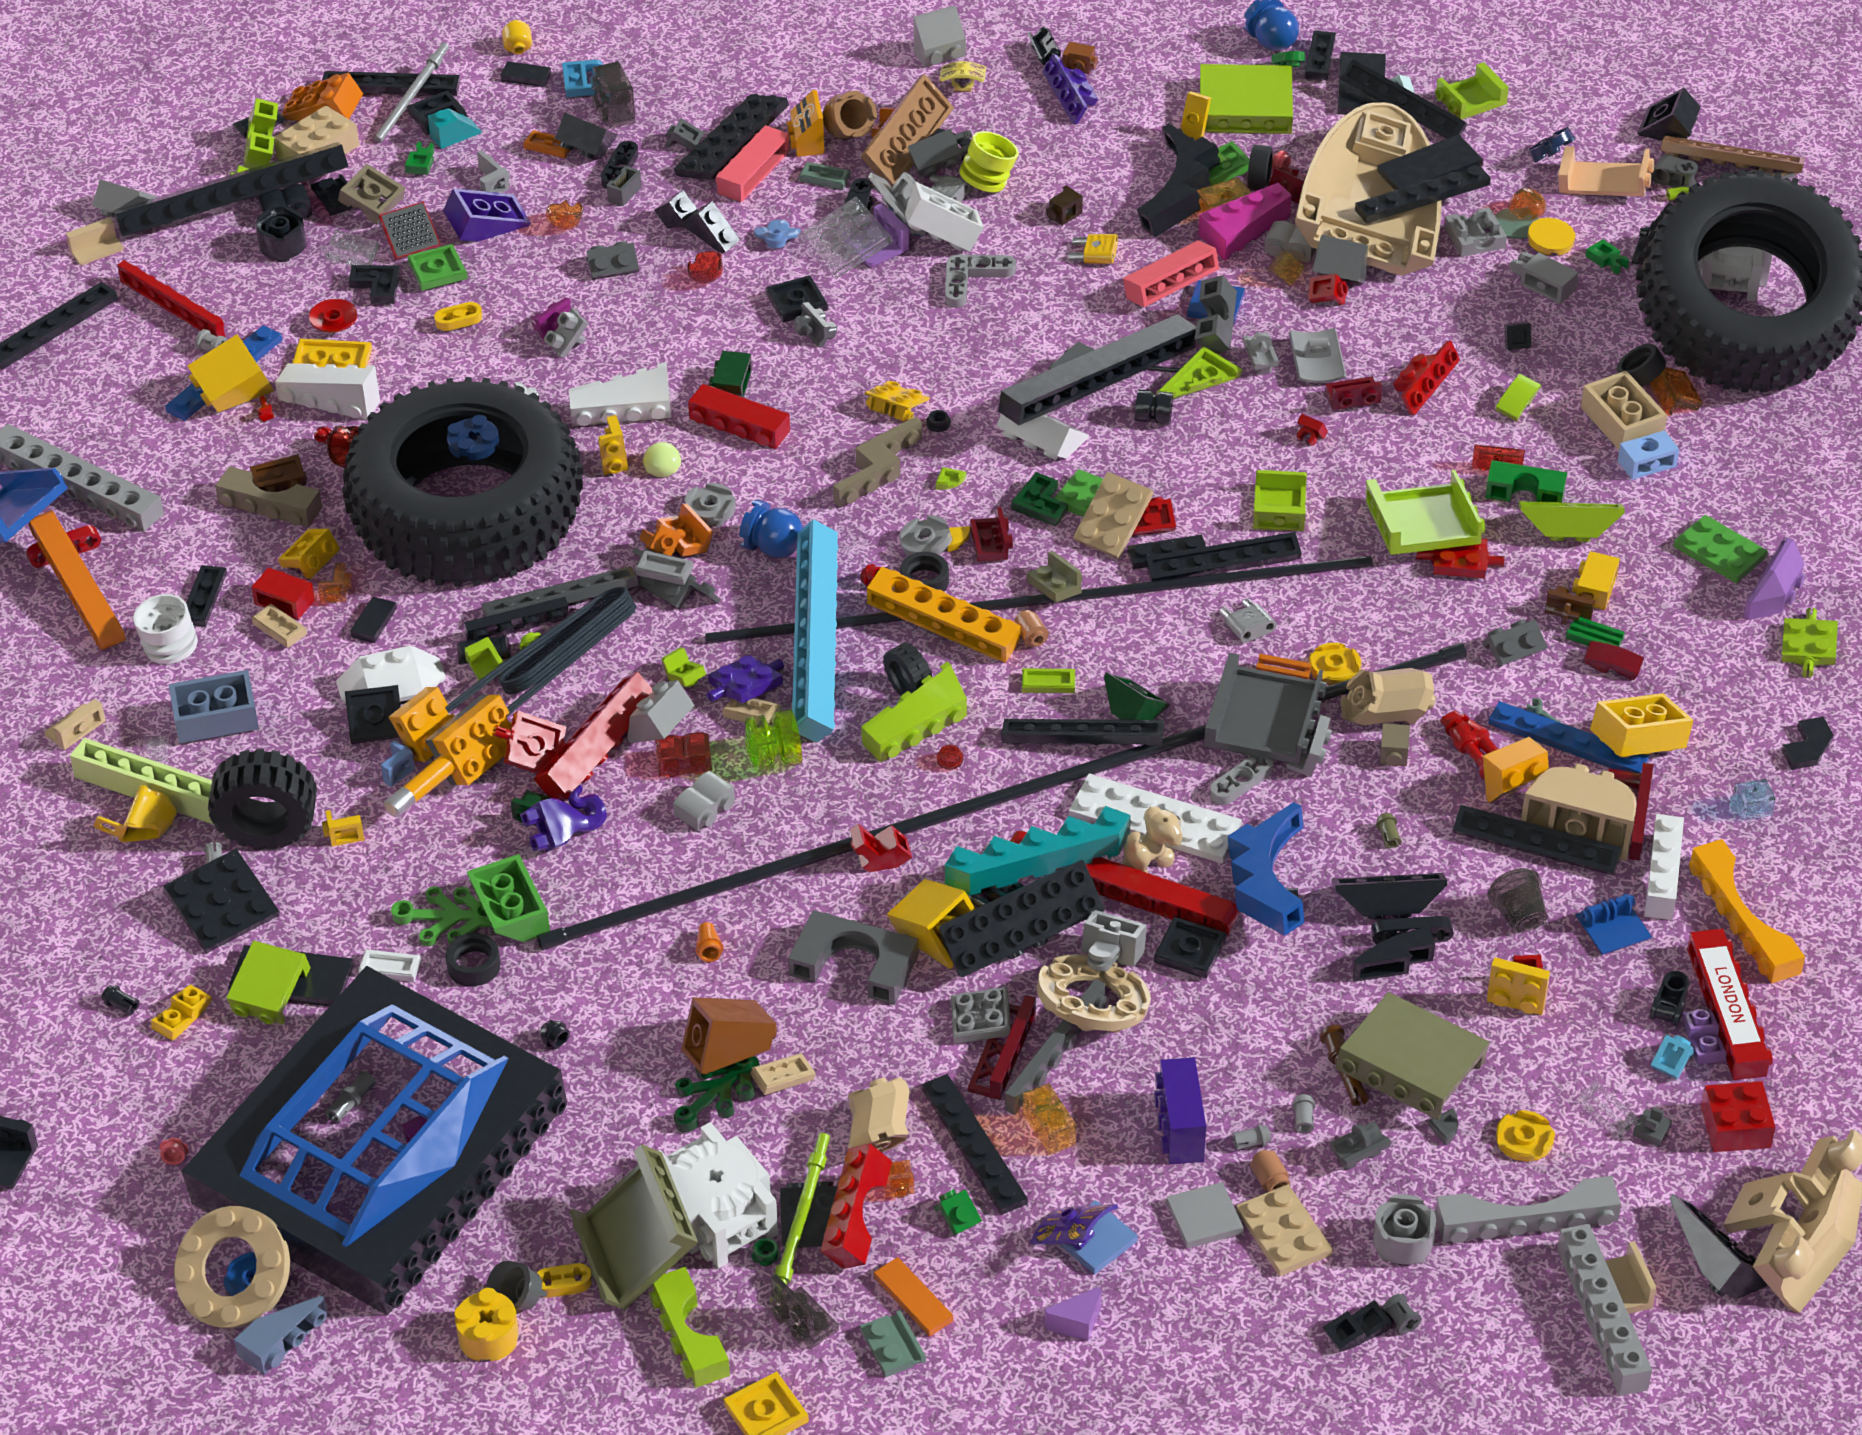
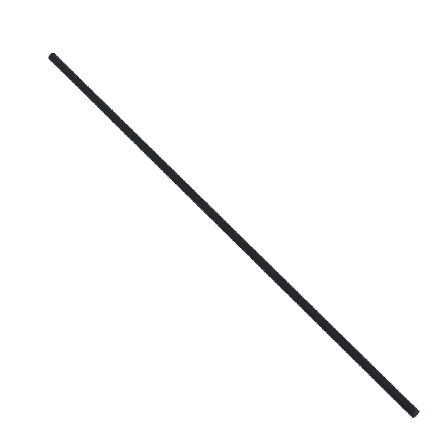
[705,556,1372,644]

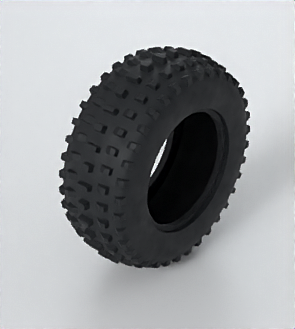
[1636,170,1862,392]
[342,377,583,586]

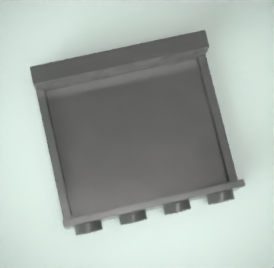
[1204,653,1327,765]

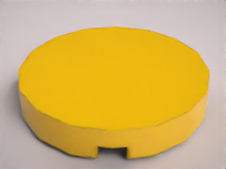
[1527,217,1575,255]
[1309,643,1361,685]
[1495,1110,1555,1162]

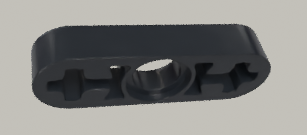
[601,141,639,189]
[1371,916,1454,945]

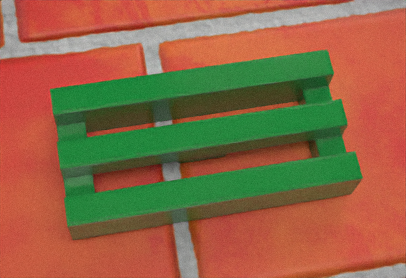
[1565,617,1625,647]

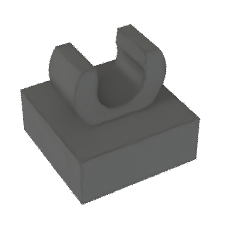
[1633,1107,1672,1147]

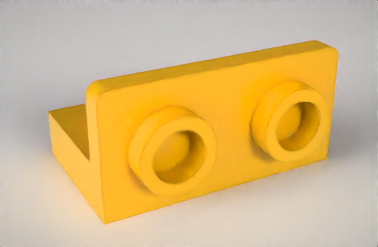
[597,415,628,475]
[277,528,340,579]

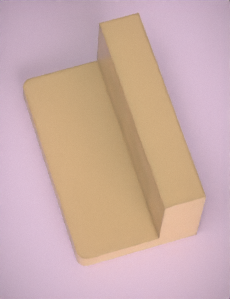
[66,217,124,265]
[44,699,106,750]
[1605,1241,1656,1314]

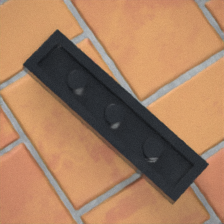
[464,597,568,641]

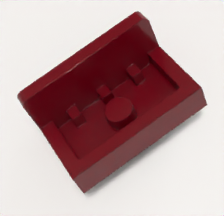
[1268,165,1307,204]
[1325,376,1382,410]
[970,507,1013,562]

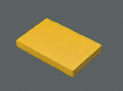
[292,339,372,368]

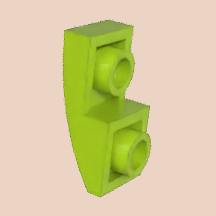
[1495,374,1541,421]

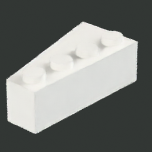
[275,363,380,420]

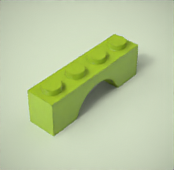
[649,1267,730,1388]

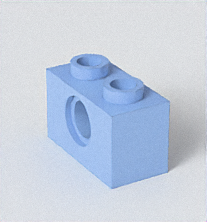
[1618,430,1679,480]

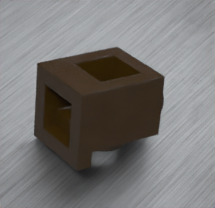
[1046,185,1083,226]

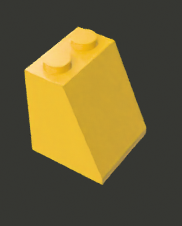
[187,334,275,412]
[887,879,975,969]

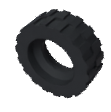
[883,642,933,696]

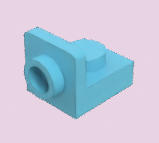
[1651,1035,1694,1080]

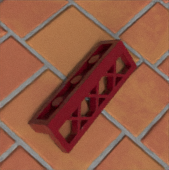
[968,995,1036,1100]

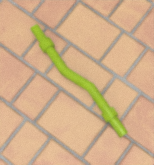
[770,1133,830,1304]

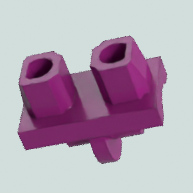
[531,297,571,340]

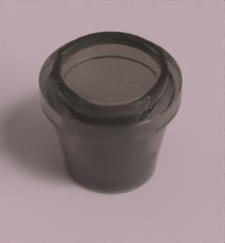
[1487,868,1548,933]

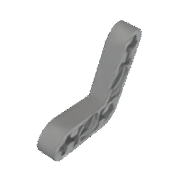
[945,255,1016,308]

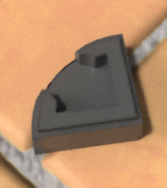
[1428,1108,1458,1145]

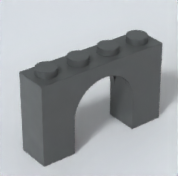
[788,910,919,1005]

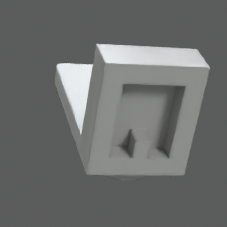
[477,150,510,193]

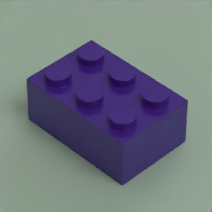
[1154,1057,1206,1165]

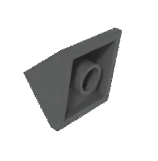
[1312,235,1368,284]

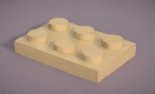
[1073,471,1154,559]
[1236,1184,1333,1277]

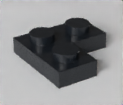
[349,265,400,304]

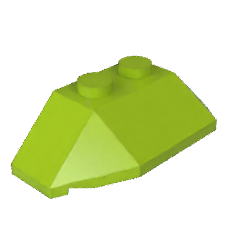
[1519,501,1625,542]

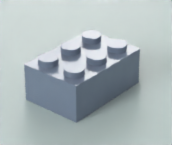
[168,670,259,744]

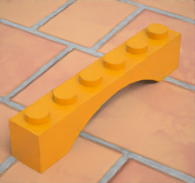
[1689,839,1805,984]

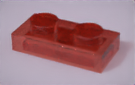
[1472,444,1525,471]

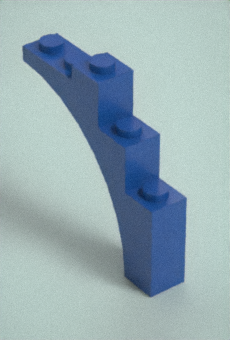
[1227,802,1305,936]

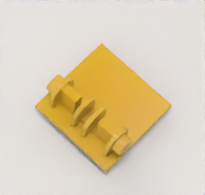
[865,381,930,422]

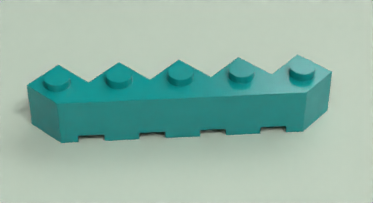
[944,806,1131,896]

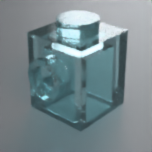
[1730,779,1776,821]

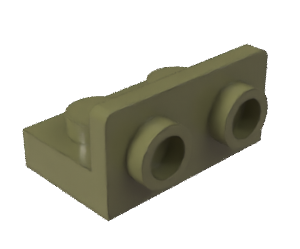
[1026,551,1083,602]

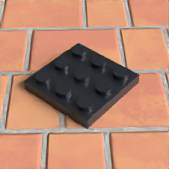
[163,848,280,954]

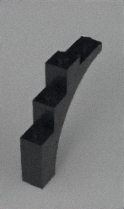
[1137,123,1220,237]

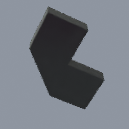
[1782,716,1834,770]

